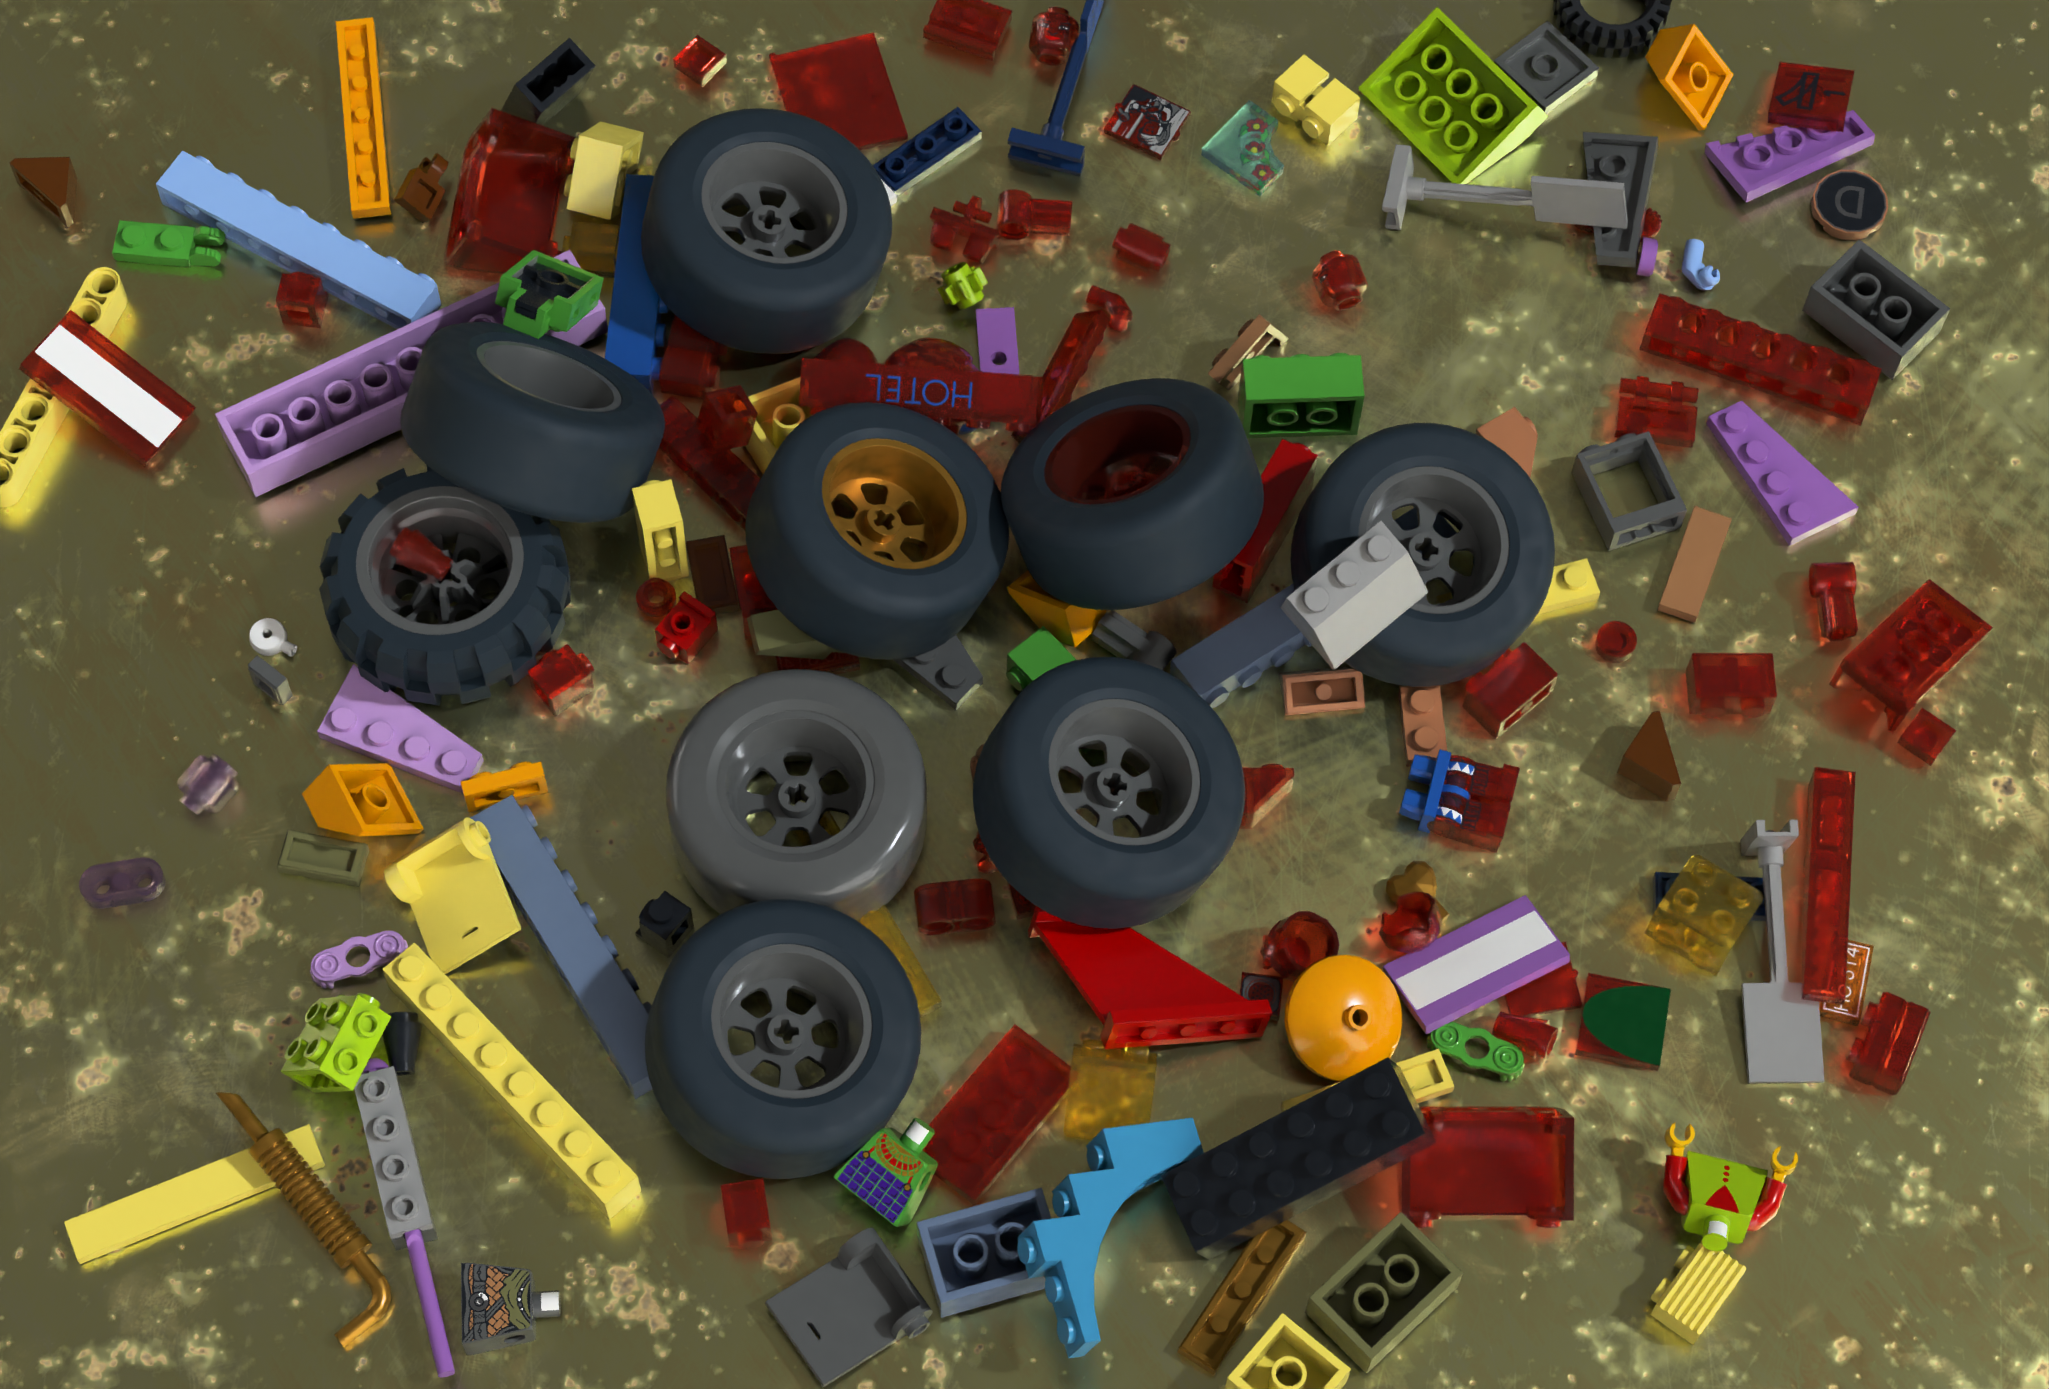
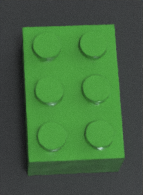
[1238,353,1365,438]

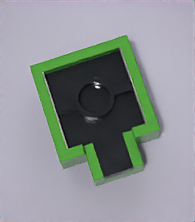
[495,250,604,339]

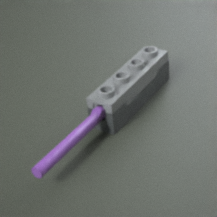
[354,1058,455,1378]

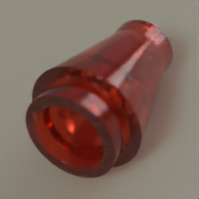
[389,527,453,581]
[1492,1011,1558,1060]

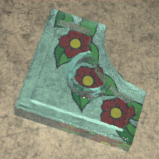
[1201,100,1284,197]

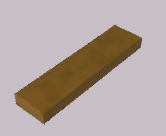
[1177,1220,1306,1375]

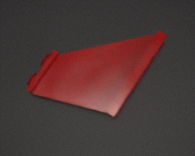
[1028,906,1273,1049]

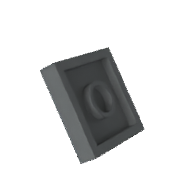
[1494,20,1599,114]

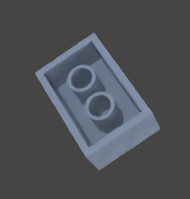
[917,1187,1051,1318]

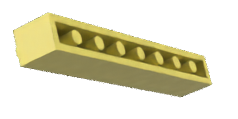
[382,942,641,1220]

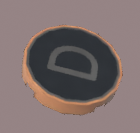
[1811,170,1888,240]

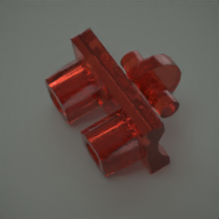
[930,195,1002,264]

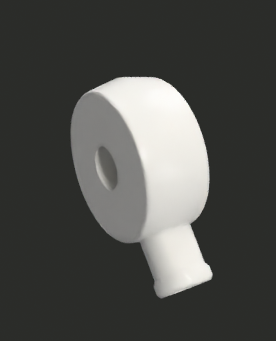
[249,618,298,657]

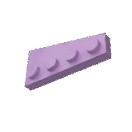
[317,664,484,794]

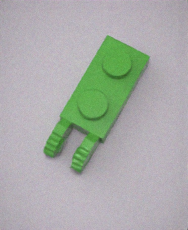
[112,220,226,268]

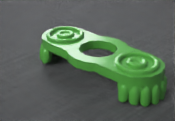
[1426,1022,1524,1082]

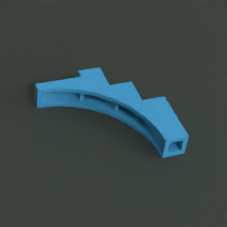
[1017,1118,1204,1359]

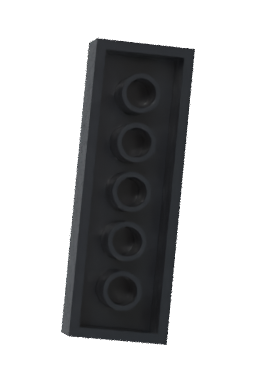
[1161,1057,1437,1260]

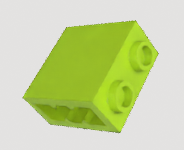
[280,993,391,1093]

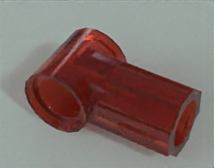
[996,189,1072,240]
[1809,562,1858,641]

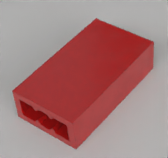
[1212,438,1318,604]

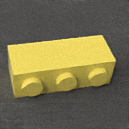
[632,479,689,585]

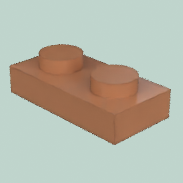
[1398,685,1447,767]

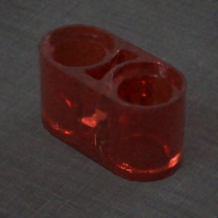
[914,879,996,935]

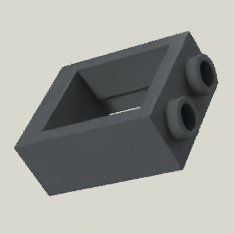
[1571,431,1687,551]

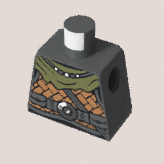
[461,1263,561,1355]

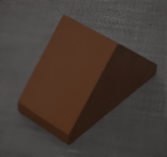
[10,157,77,228]
[1617,711,1681,801]

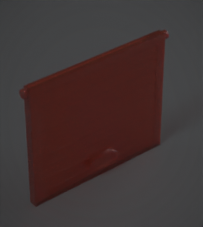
[769,32,908,151]

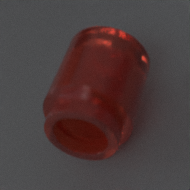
[1112,223,1172,273]

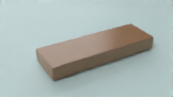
[1657,506,1732,623]

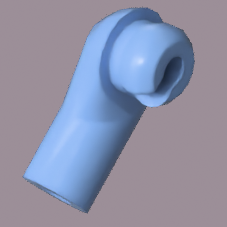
[1681,239,1720,290]

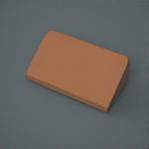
[1279,666,1365,715]

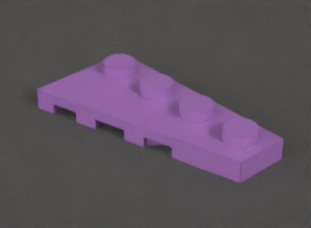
[1705,110,1875,203]
[1706,401,1859,546]

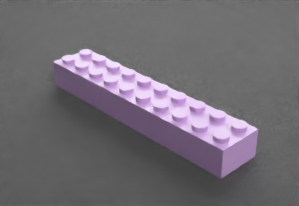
[215,250,608,497]

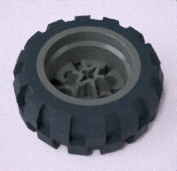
[319,465,571,705]

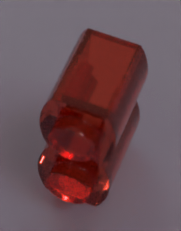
[659,315,728,400]

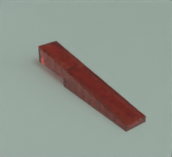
[1801,767,1856,1005]

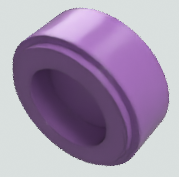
[1636,237,1658,277]

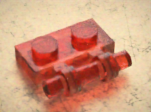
[1614,376,1699,448]

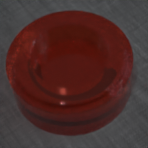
[1595,621,1637,663]

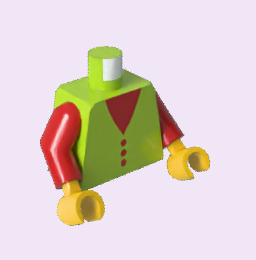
[1663,1122,1798,1251]

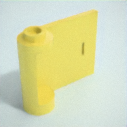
[384,817,521,974]

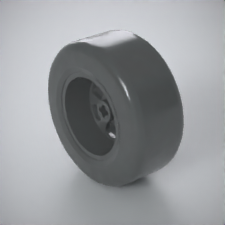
[666,669,927,922]

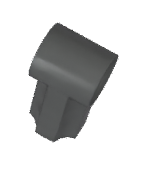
[1092,610,1177,670]

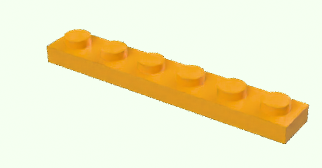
[336,17,391,219]

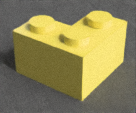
[564,122,644,220]

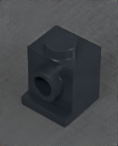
[635,890,694,958]

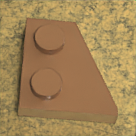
[1208,314,1289,390]

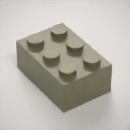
[1305,1212,1463,1374]

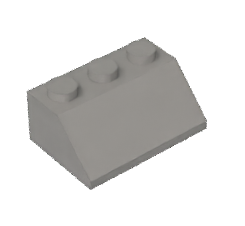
[1280,521,1428,670]

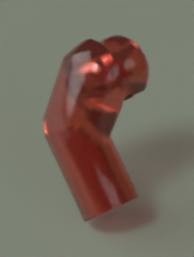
[1086,285,1133,332]

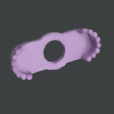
[310,930,408,989]

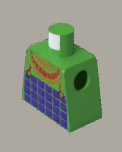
[833,1117,938,1227]

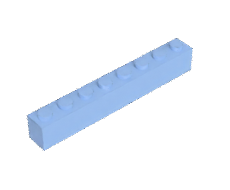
[156,150,441,329]

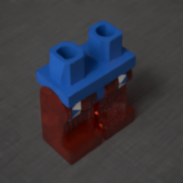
[1399,750,1520,853]

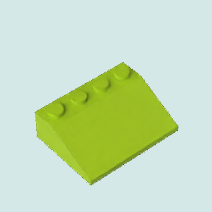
[1358,7,1548,184]

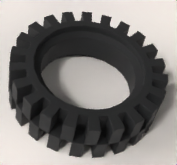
[1553,0,1672,58]

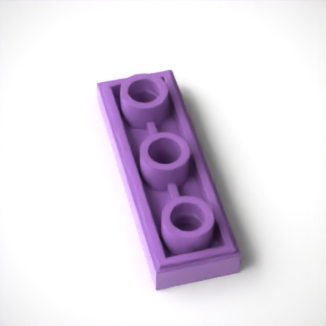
[976,307,1022,417]

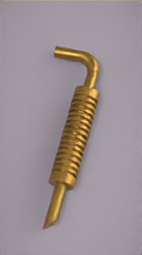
[216,1092,391,1348]

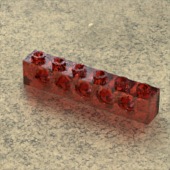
[1639,293,1882,425]

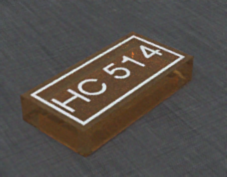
[1819,936,1874,1026]

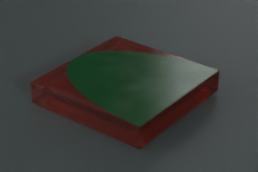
[1575,973,1671,1071]

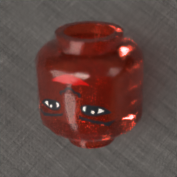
[1028,7,1080,66]
[1312,251,1368,311]

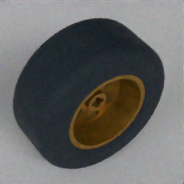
[745,402,1009,660]

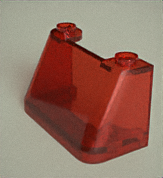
[444,108,576,274]
[1397,1106,1574,1228]

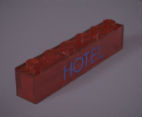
[799,358,1044,432]

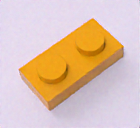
[461,761,548,812]

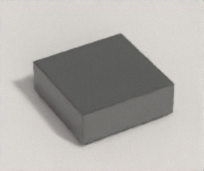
[248,655,293,705]

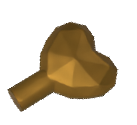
[1386,861,1450,925]

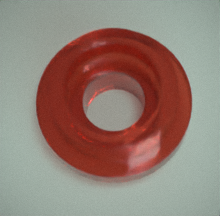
[636,578,676,617]

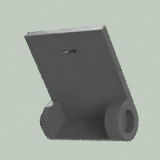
[765,1228,933,1387]

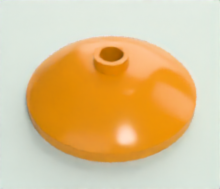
[1284,955,1402,1081]

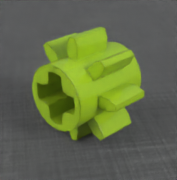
[937,262,988,310]

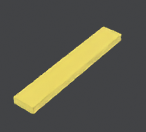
[64,1124,325,1264]

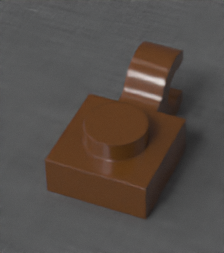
[394,153,449,223]

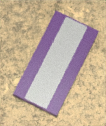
[1383,895,1570,1034]

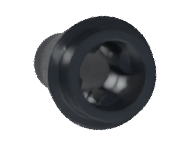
[382,1012,423,1076]

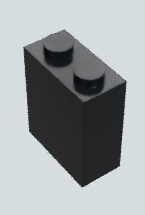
[500,38,596,140]

